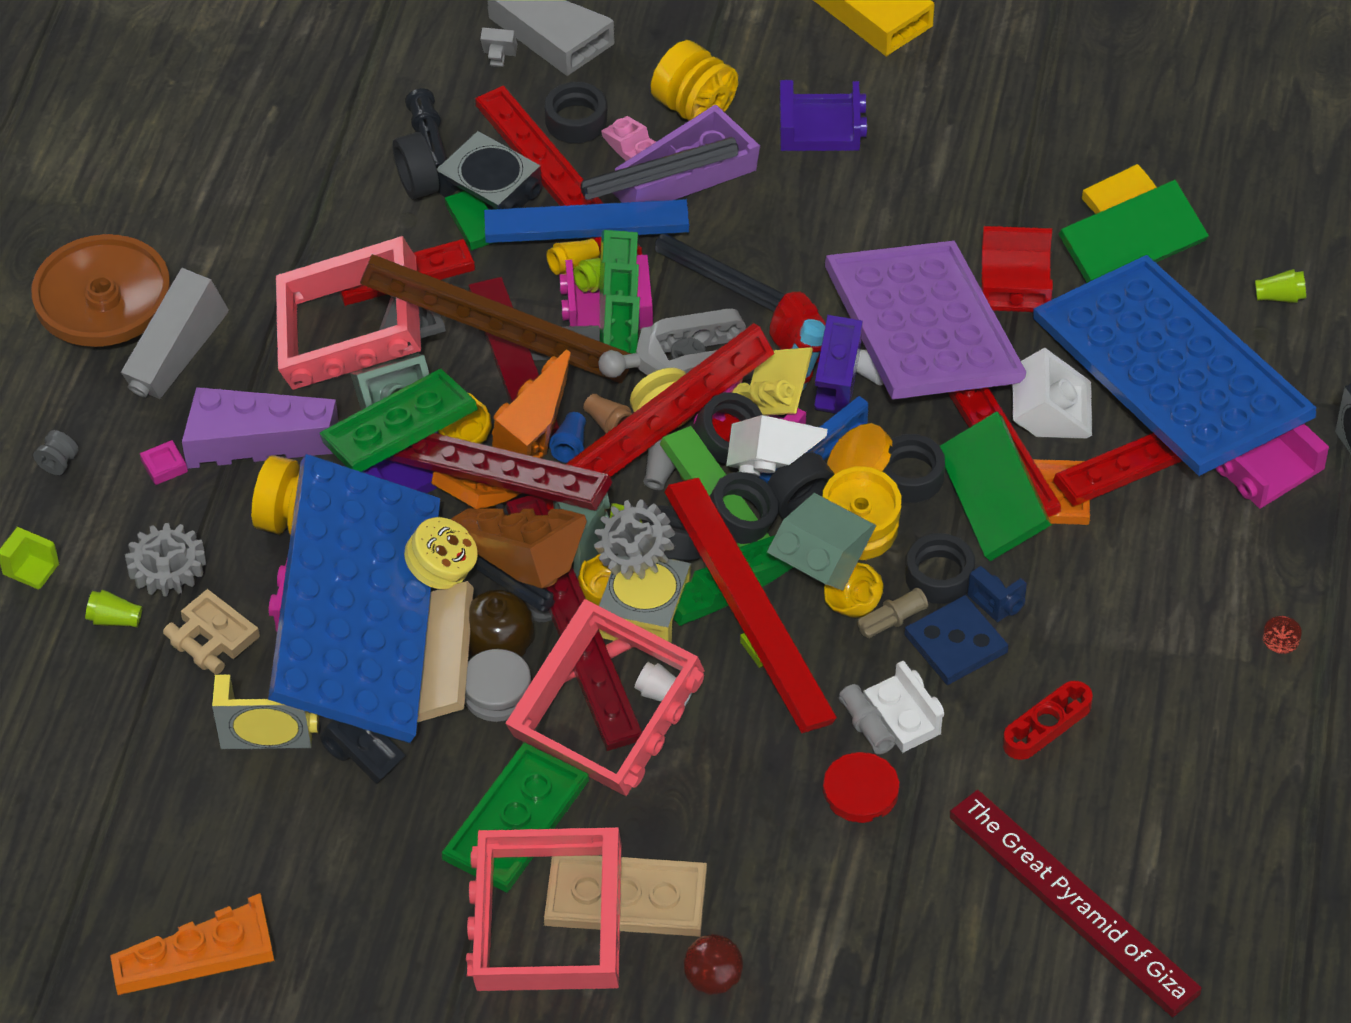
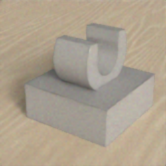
[480,27,518,67]

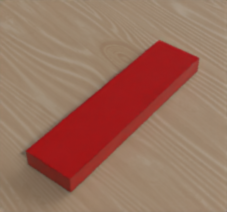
[339,239,475,306]
[1053,433,1182,507]

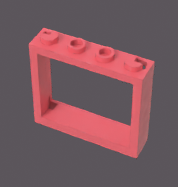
[276,236,421,390]
[505,599,705,796]
[466,827,622,991]

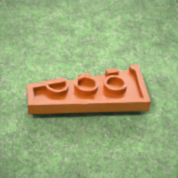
[110,893,274,995]

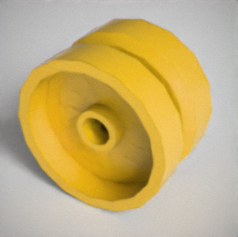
[822,466,901,560]

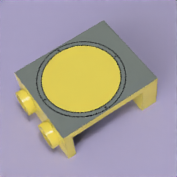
[599,554,691,643]
[212,675,319,749]

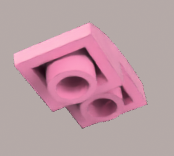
[601,116,656,161]

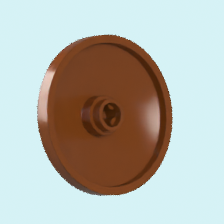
[31,234,171,347]

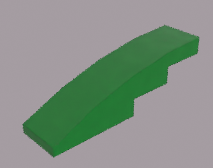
[600,229,640,354]
[673,535,793,626]

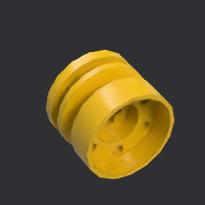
[651,40,738,121]
[251,455,300,535]

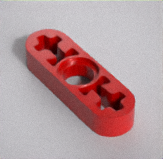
[1003,681,1093,760]

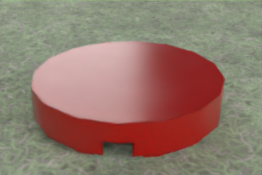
[823,752,900,823]

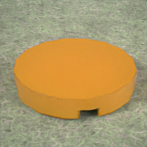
[827,423,892,474]

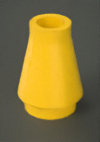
[547,238,600,275]

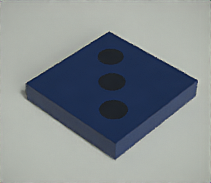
[905,595,1009,686]

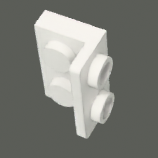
[863,661,944,753]

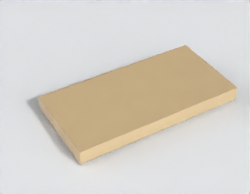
[417,581,474,722]
[544,855,707,937]

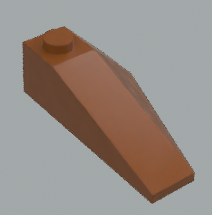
[451,508,587,588]

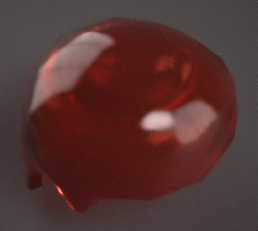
[684,934,743,995]

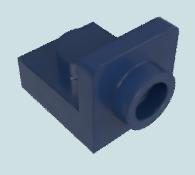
[967,566,1027,623]

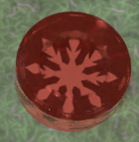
[1263,616,1302,654]

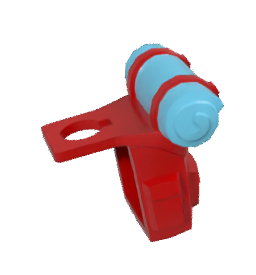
[769,292,826,390]

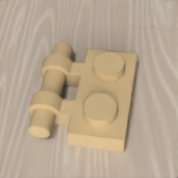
[163,589,260,675]

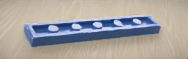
[484,199,689,243]

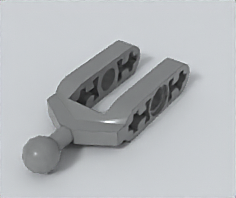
[598,309,754,380]

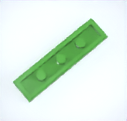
[660,426,770,547]

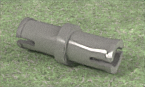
[839,684,896,754]

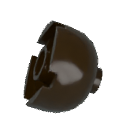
[469,590,535,657]

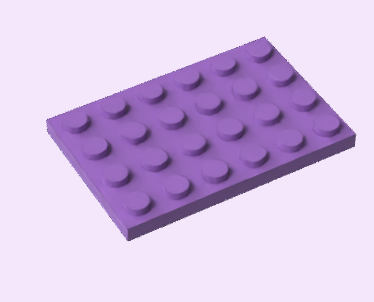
[825,241,1026,399]

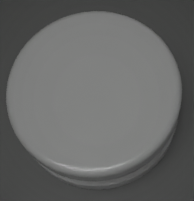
[465,649,531,722]

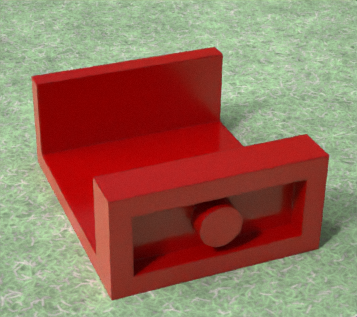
[981,226,1053,312]

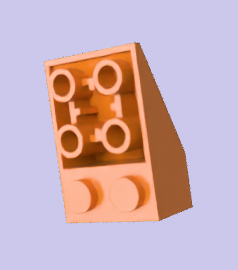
[492,349,571,459]

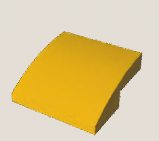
[1082,164,1157,214]

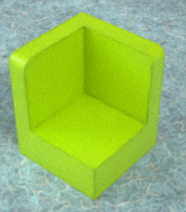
[0,527,59,589]

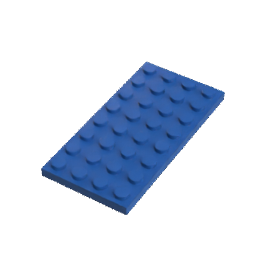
[1033,255,1316,476]
[268,454,440,743]

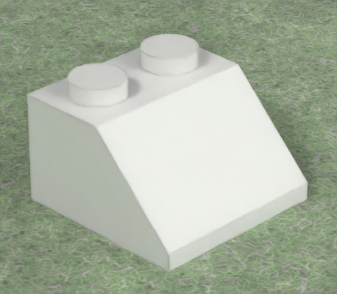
[1012,348,1092,438]
[726,415,828,477]

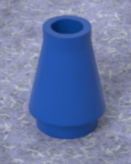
[549,412,586,463]

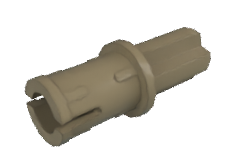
[857,588,928,638]

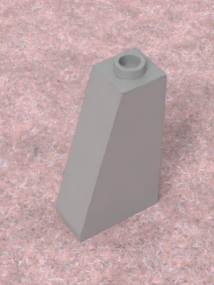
[488,0,614,76]
[121,268,229,399]

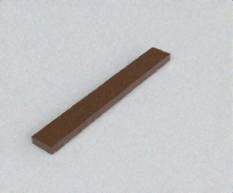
[360,254,631,383]

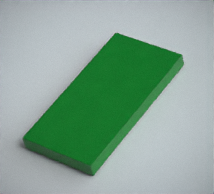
[1059,180,1209,283]
[319,369,478,472]
[940,411,1052,561]
[442,742,589,893]

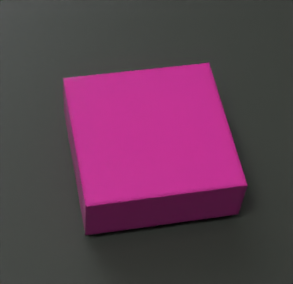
[140,440,188,485]

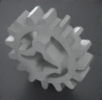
[594,499,675,580]
[125,523,206,596]

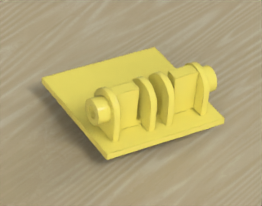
[732,347,813,416]

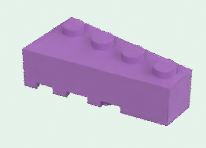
[613,104,760,203]
[182,387,339,469]

